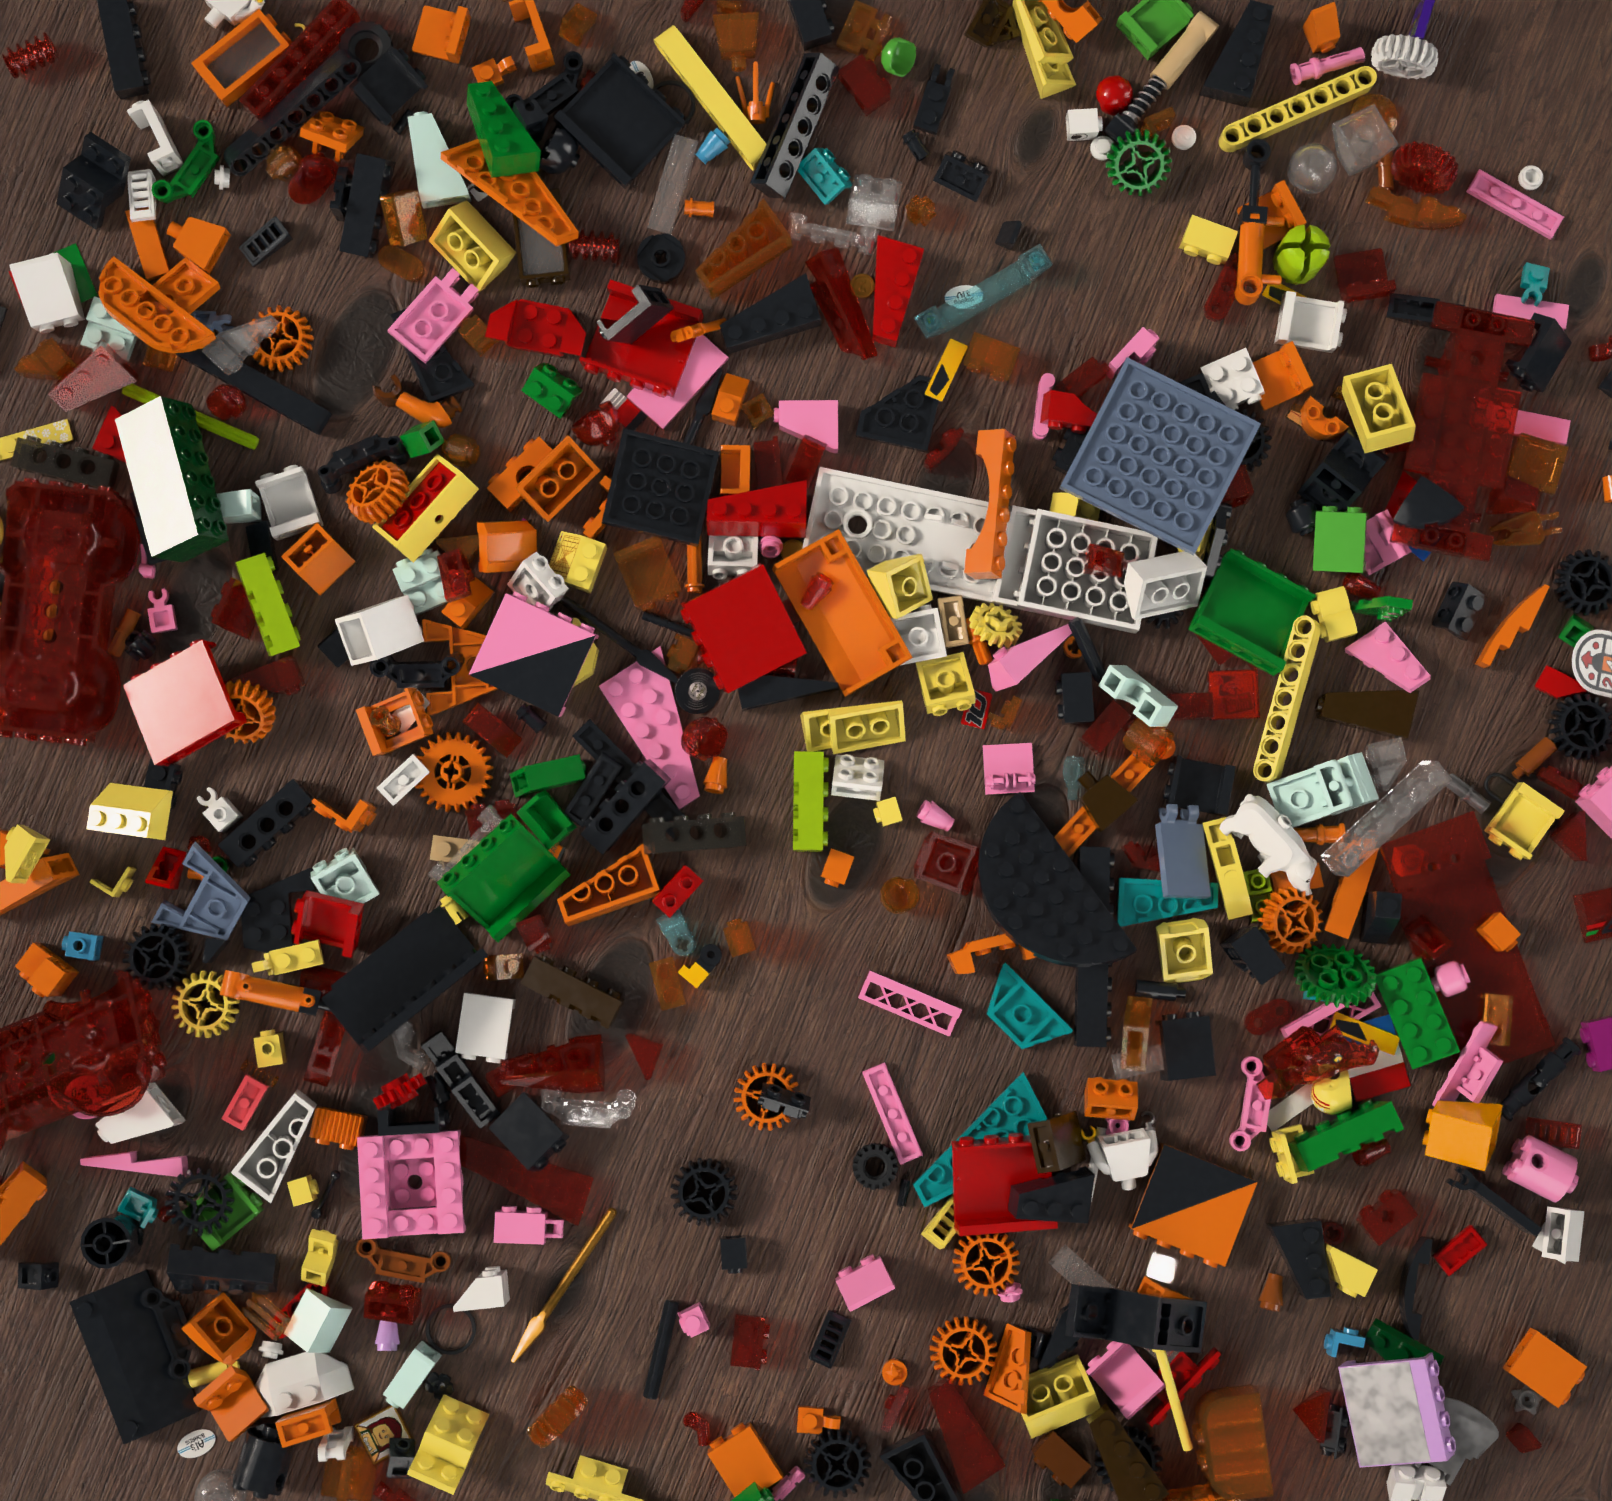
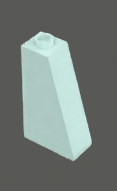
[408,111,471,209]

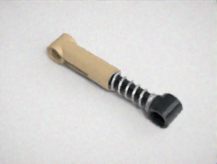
[1104,11,1220,144]

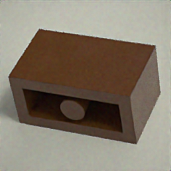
[1031,1430,1091,1489]

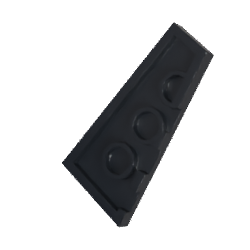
[391,308,475,403]

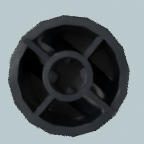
[80,1212,144,1269]
[232,1423,296,1499]

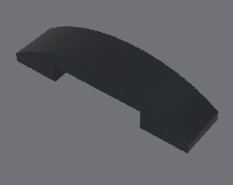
[1399,1236,1433,1340]

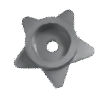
[1511,1385,1543,1415]

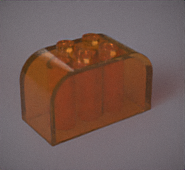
[1192,1384,1274,1500]

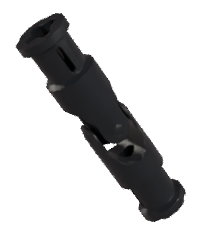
[1496,1037,1581,1122]

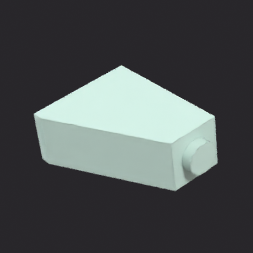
[217,489,262,524]
[383,1341,442,1409]

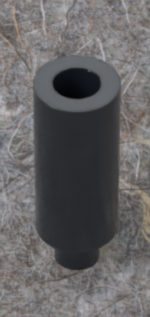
[1135,979,1186,1002]

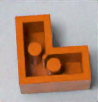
[15,943,79,998]

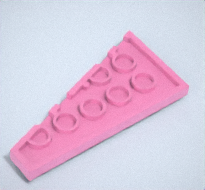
[599,646,700,810]

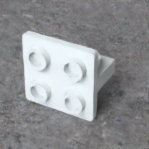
[831,754,884,801]

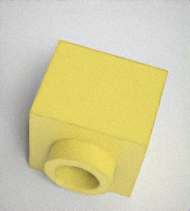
[873,797,902,827]
[287,1175,319,1207]

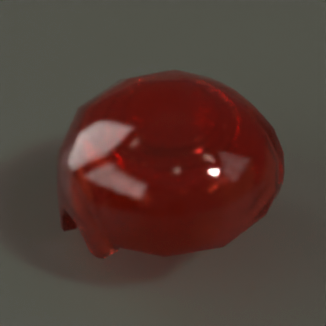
[206,384,247,421]

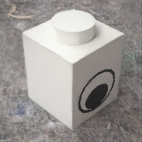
[1066,108,1103,141]

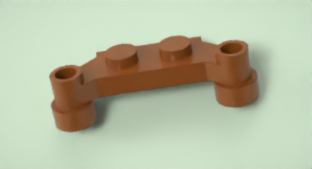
[356,1239,451,1283]

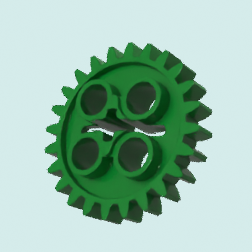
[1293,944,1377,1008]

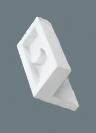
[377,753,430,806]

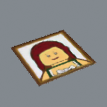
[353,1404,416,1467]

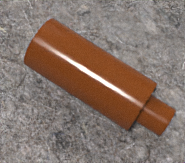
[1512,737,1557,780]

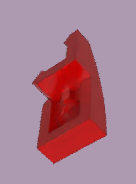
[1534,665,1588,701]

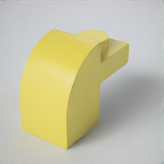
[301,1229,339,1287]

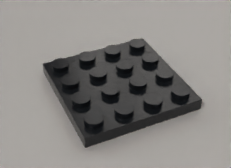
[601,428,719,547]

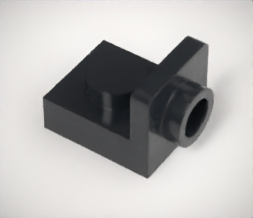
[18,1262,59,1290]
[386,1438,415,1479]

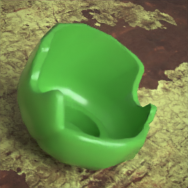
[881,37,916,77]

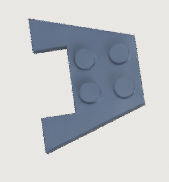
[151,842,251,940]

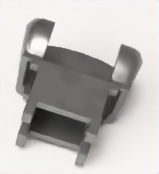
[1414,1397,1499,1486]

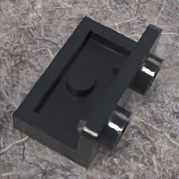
[1432,582,1488,641]

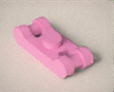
[1032,373,1055,440]

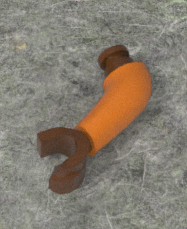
[373,374,463,428]

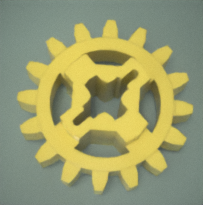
[969,603,1023,648]

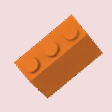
[515,435,601,522]

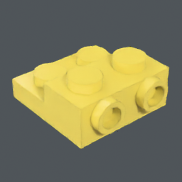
[916,652,975,716]

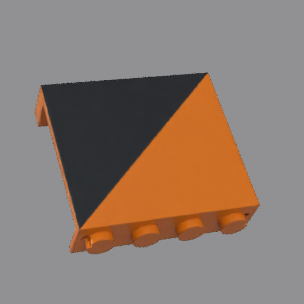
[1128,1143,1257,1268]

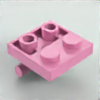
[1364,510,1412,577]

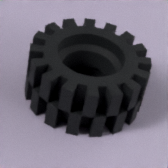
[852,1143,898,1190]

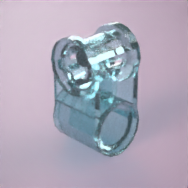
[656,909,696,956]

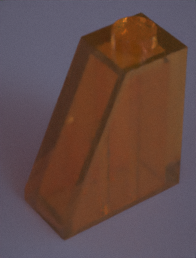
[1120,996,1153,1072]

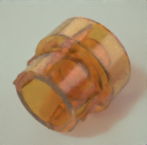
[1123,718,1174,768]

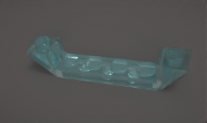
[914,244,1053,339]

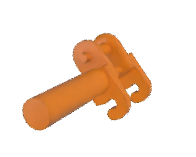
[670,318,727,342]

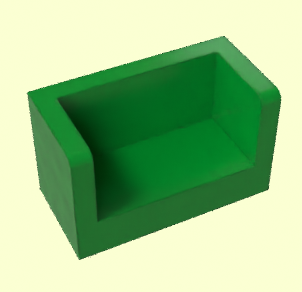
[516,790,577,850]

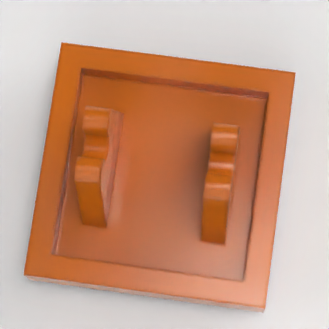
[300,111,364,163]

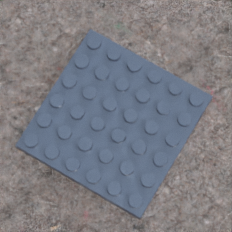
[1059,357,1261,556]

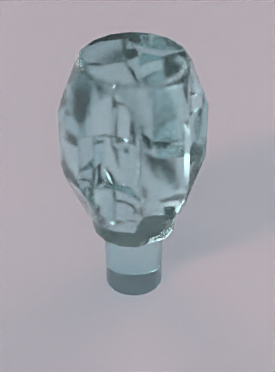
[1063,756,1085,800]

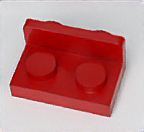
[652,865,703,918]

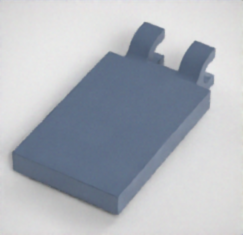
[1155,804,1211,899]

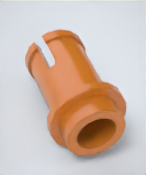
[684,198,714,218]

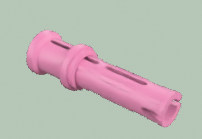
[1290,47,1365,85]

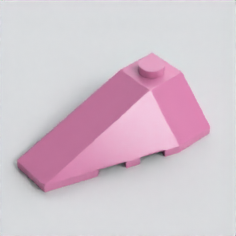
[988,624,1072,692]

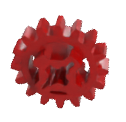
[373,1073,426,1109]

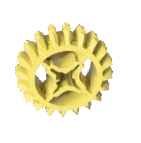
[171,971,240,1038]

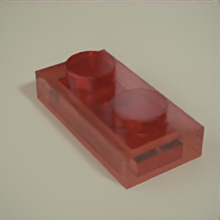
[785,434,828,490]

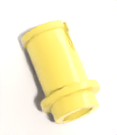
[440,895,469,925]

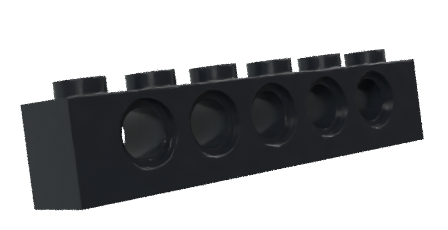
[750,53,840,198]

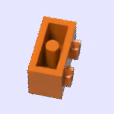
[1084,1077,1138,1121]

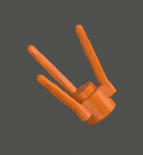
[735,61,775,124]

